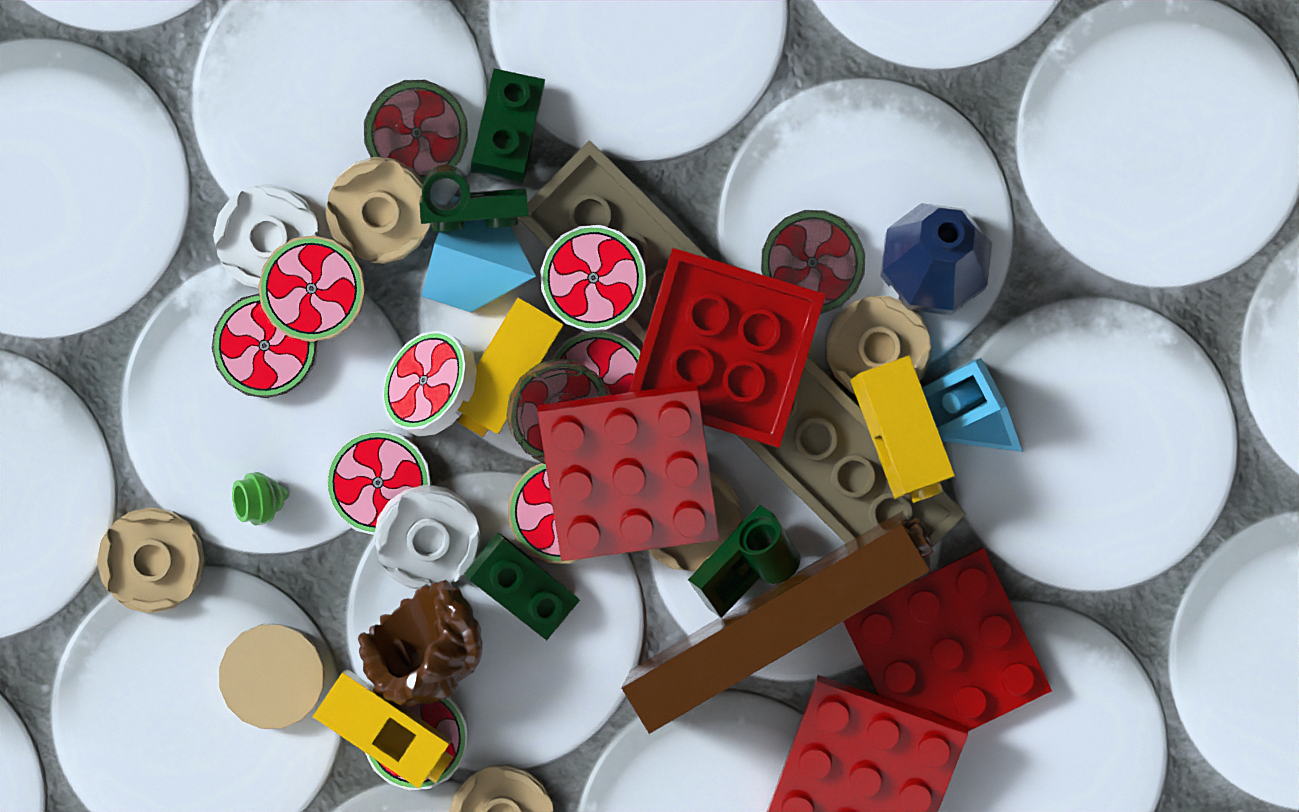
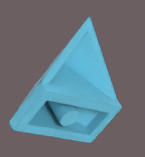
[421,196,536,313]
[922,358,1023,452]

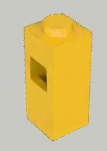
[457,297,564,438]
[850,355,955,503]
[312,669,453,789]

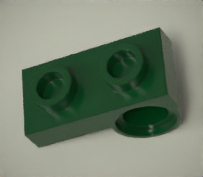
[471,68,545,184]
[419,165,529,232]
[688,505,801,618]
[464,532,580,641]

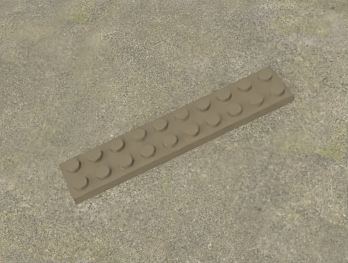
[518,140,966,548]

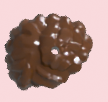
[358,580,483,707]

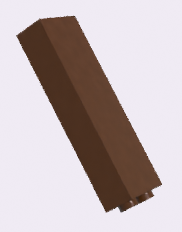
[621,510,934,734]

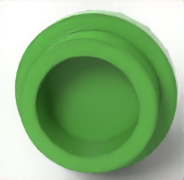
[232,472,290,526]

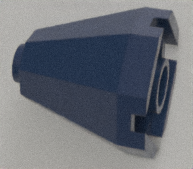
[880,203,992,315]

